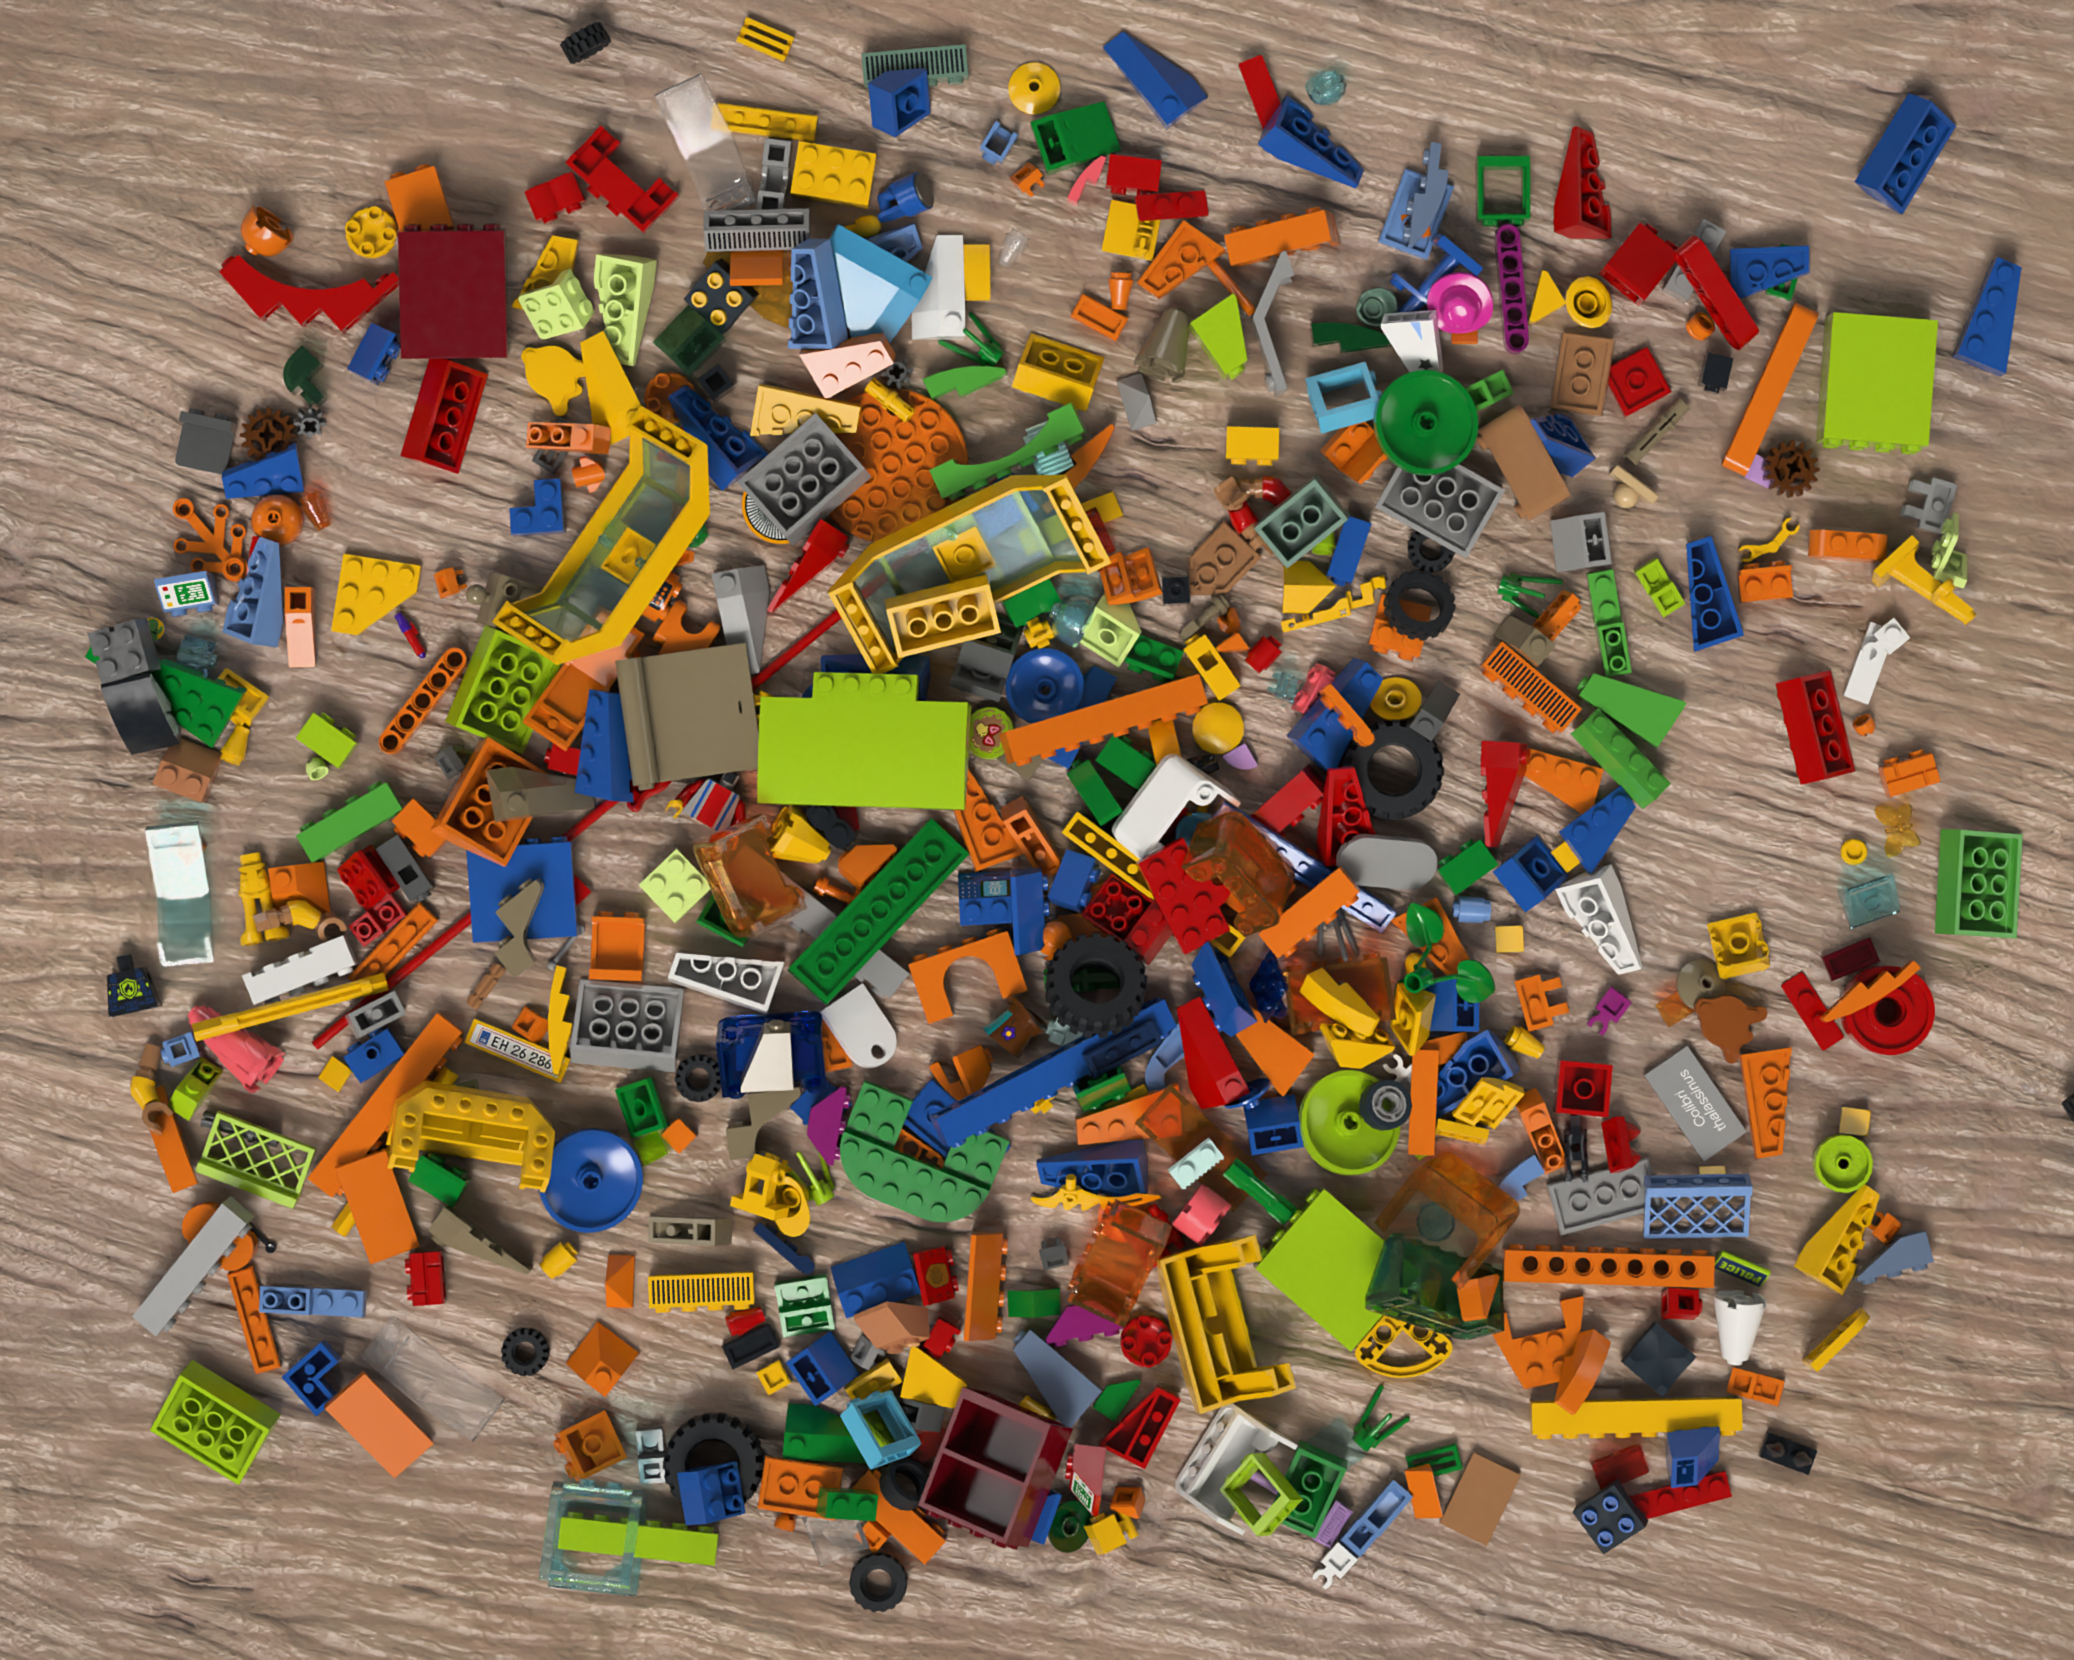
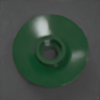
[1048,1500,1091,1553]

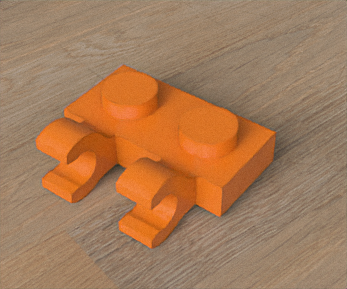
[1514,974,1569,1032]

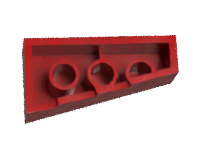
[1227,764,1325,862]

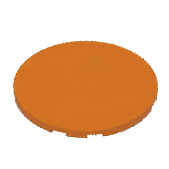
[829,388,969,543]

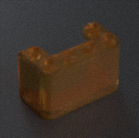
[1181,811,1295,937]
[1281,952,1396,1035]
[1067,1199,1172,1328]

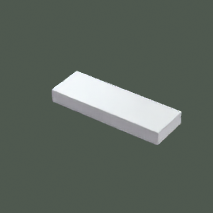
[1842,622,1887,705]

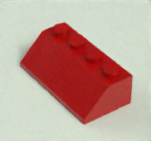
[400,358,488,474]
[1775,670,1856,785]

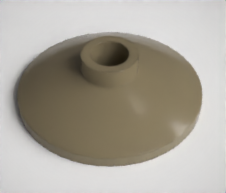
[1676,959,1726,1010]

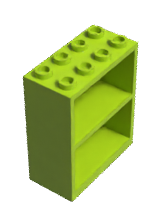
[1816,312,1938,455]
[1253,1186,1420,1352]

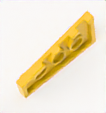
[750,384,862,436]

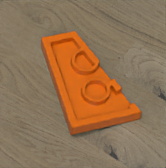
[1525,748,1604,814]
[1391,896,1470,975]

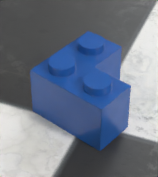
[509,479,566,536]
[282,1340,342,1416]

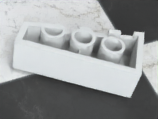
[242,935,358,1005]
[668,953,784,1014]

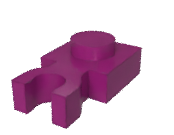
[1587,986,1632,1036]

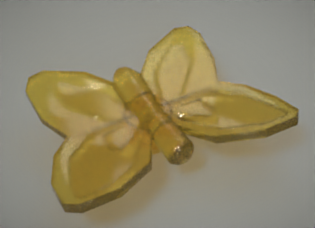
[1875,803,1921,858]

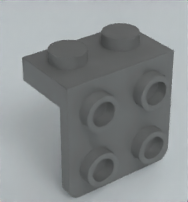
[175,408,237,475]

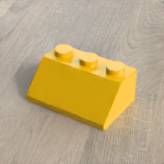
[1012,333,1105,412]

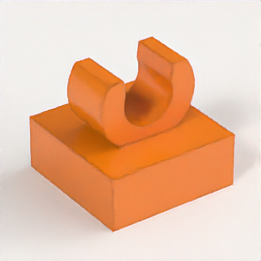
[1009,161,1044,197]
[433,567,467,599]
[1868,1211,1903,1246]

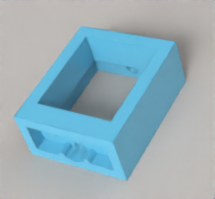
[1305,362,1382,434]
[840,1390,922,1470]

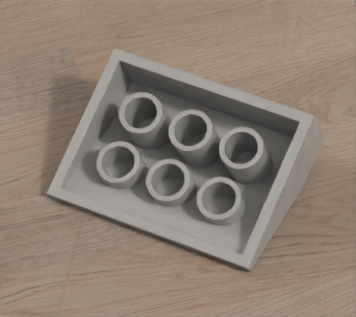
[737,413,871,546]
[1375,464,1505,559]
[570,979,684,1073]

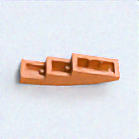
[1042,424,1115,515]
[1819,960,1921,1022]
[150,1085,199,1193]

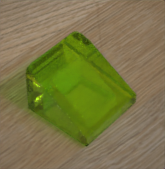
[634,1131,669,1166]

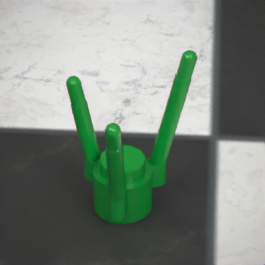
[938,312,1005,367]
[1497,573,1563,619]
[1352,1385,1410,1452]

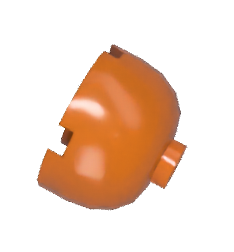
[240,206,294,257]
[251,494,304,546]

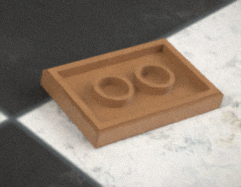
[1550,332,1615,417]
[1439,1452,1521,1546]

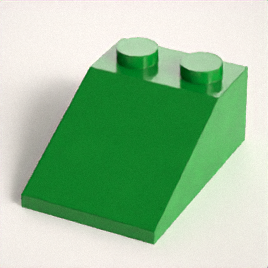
[1072,1066,1131,1112]
[1273,1440,1348,1539]

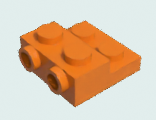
[1368,594,1432,662]
[553,1410,627,1482]

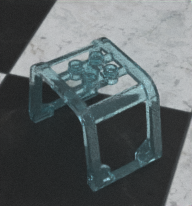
[539,1479,648,1597]

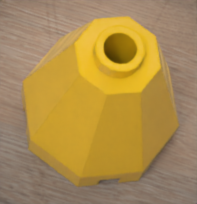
[764,805,831,864]

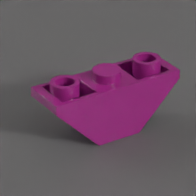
[807,1085,851,1166]
[1046,1301,1124,1347]

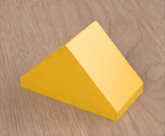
[1528,270,1566,325]

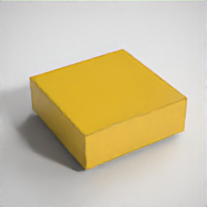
[756,1360,792,1396]

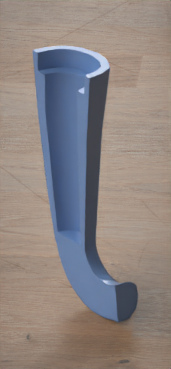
[1145,996,1219,1091]

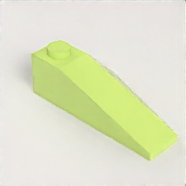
[594,254,657,366]

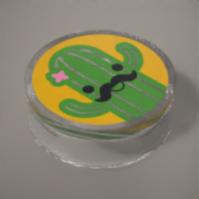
[145,616,167,643]

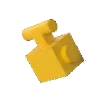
[1084,1512,1139,1555]

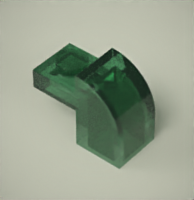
[283,345,327,406]

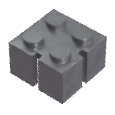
[87,619,161,684]

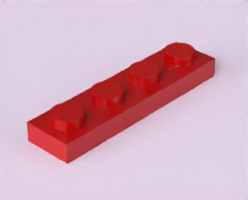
[1628,1470,1732,1519]

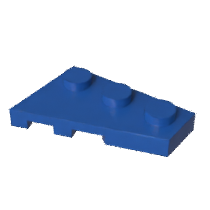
[222,443,305,499]
[1559,786,1636,874]

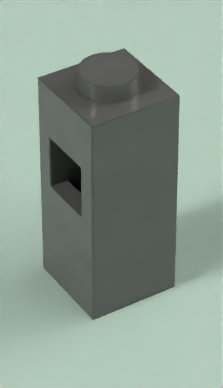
[1410,680,1460,741]
[376,834,435,903]

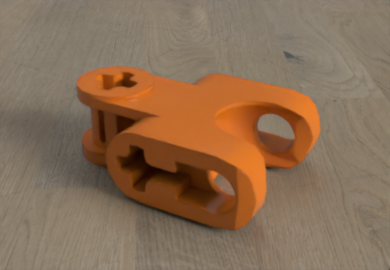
[652,600,721,655]

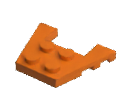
[1483,1295,1584,1389]

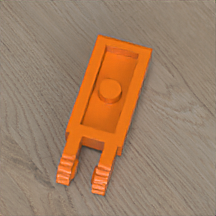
[1319,684,1375,747]

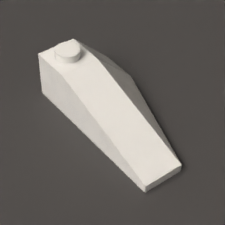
[911,235,965,340]
[1555,864,1643,975]

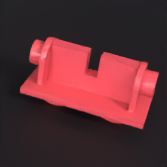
[1291,663,1336,715]

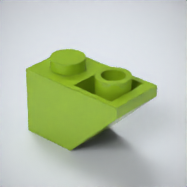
[168,1057,223,1121]

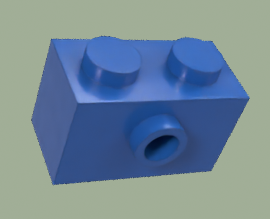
[1048,849,1101,913]
[343,1027,406,1083]

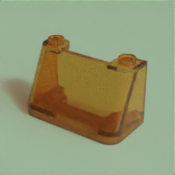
[693,814,807,937]

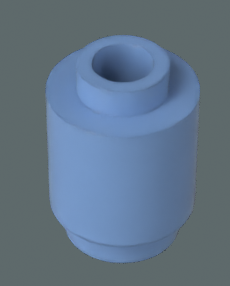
[1452,896,1491,923]

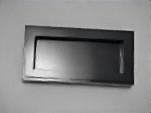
[722,1323,780,1369]

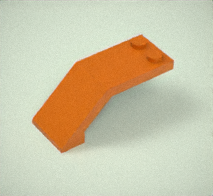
[523,605,645,751]

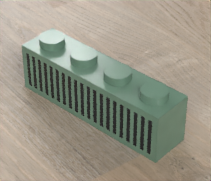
[861,44,969,89]

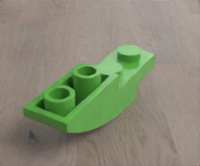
[1465,370,1514,411]
[1586,568,1632,677]

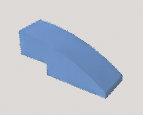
[1478,1154,1545,1222]
[1338,1480,1413,1557]

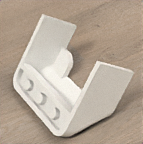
[1112,754,1241,860]
[1175,1403,1298,1535]

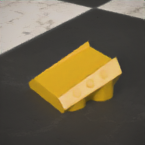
[1707,912,1770,980]

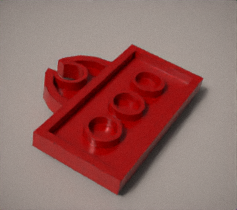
[1136,837,1233,955]

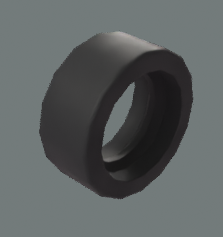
[879,1458,929,1511]

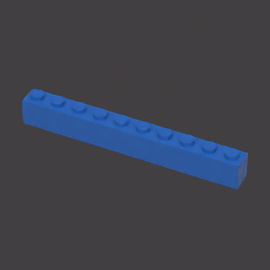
[929,997,1177,1148]

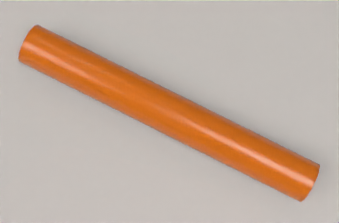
[1207,259,1256,316]

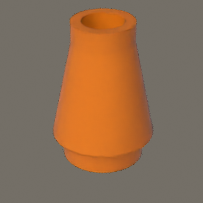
[1108,272,1134,310]

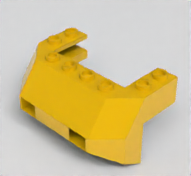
[386,1081,555,1193]
[1156,1234,1296,1414]

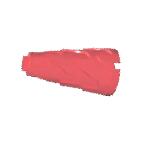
[188,1005,285,1093]

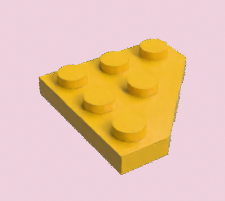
[331,554,422,636]

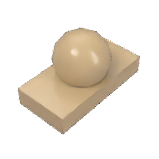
[1609,465,1659,508]

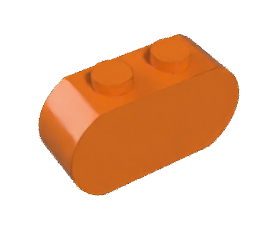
[1807,530,1888,563]
[182,1201,258,1271]

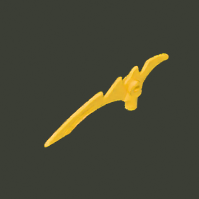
[1030,1174,1161,1211]

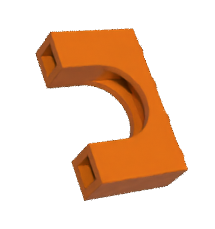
[908,928,1028,1024]

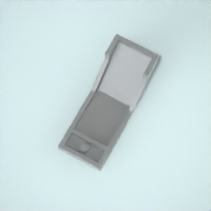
[1251,251,1294,397]

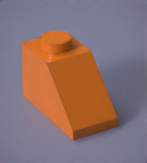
[838,844,897,892]

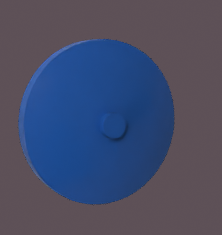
[538,1128,643,1233]

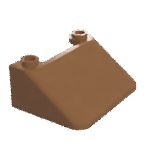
[1476,405,1570,522]

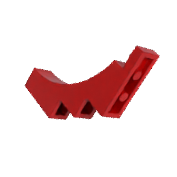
[219,254,399,334]

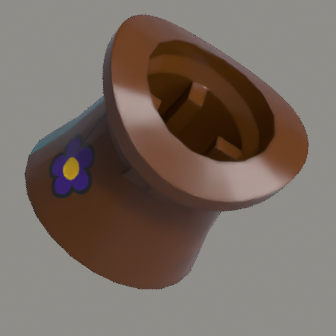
[983,996,1048,1059]

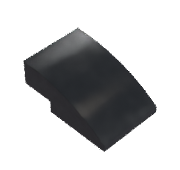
[101,673,181,755]

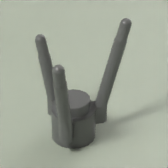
[1317,908,1360,962]

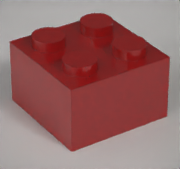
[1553,1060,1613,1117]

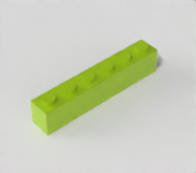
[557,1511,720,1566]

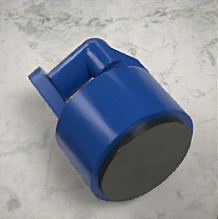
[877,172,934,223]

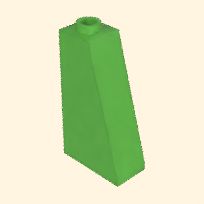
[1576,673,1687,748]

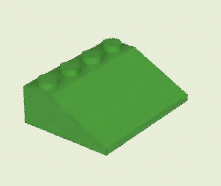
[1935,829,2023,939]

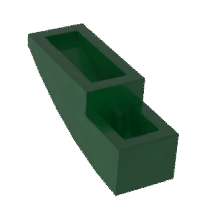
[1310,322,1392,354]

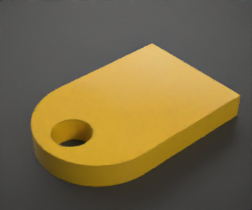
[1802,1308,1870,1372]

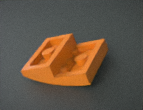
[1099,547,1163,605]

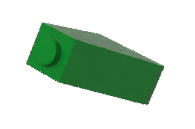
[1066,758,1123,827]

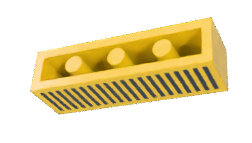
[648,1271,755,1313]

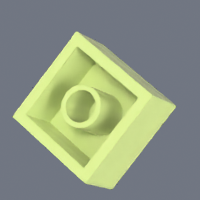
[639,849,714,923]

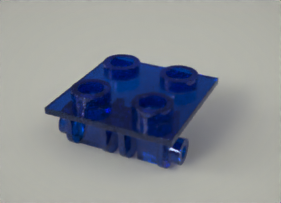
[1249,949,1289,1023]

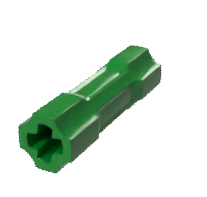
[1222,1157,1297,1226]

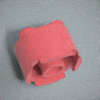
[1172,1183,1232,1246]

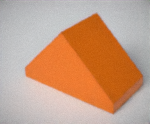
[1456,1274,1500,1321]

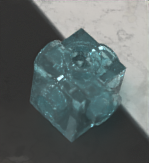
[176,635,218,677]

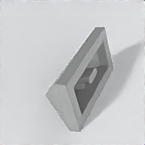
[1116,373,1156,431]

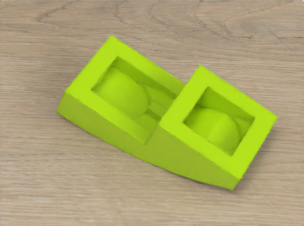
[1633,557,1685,618]

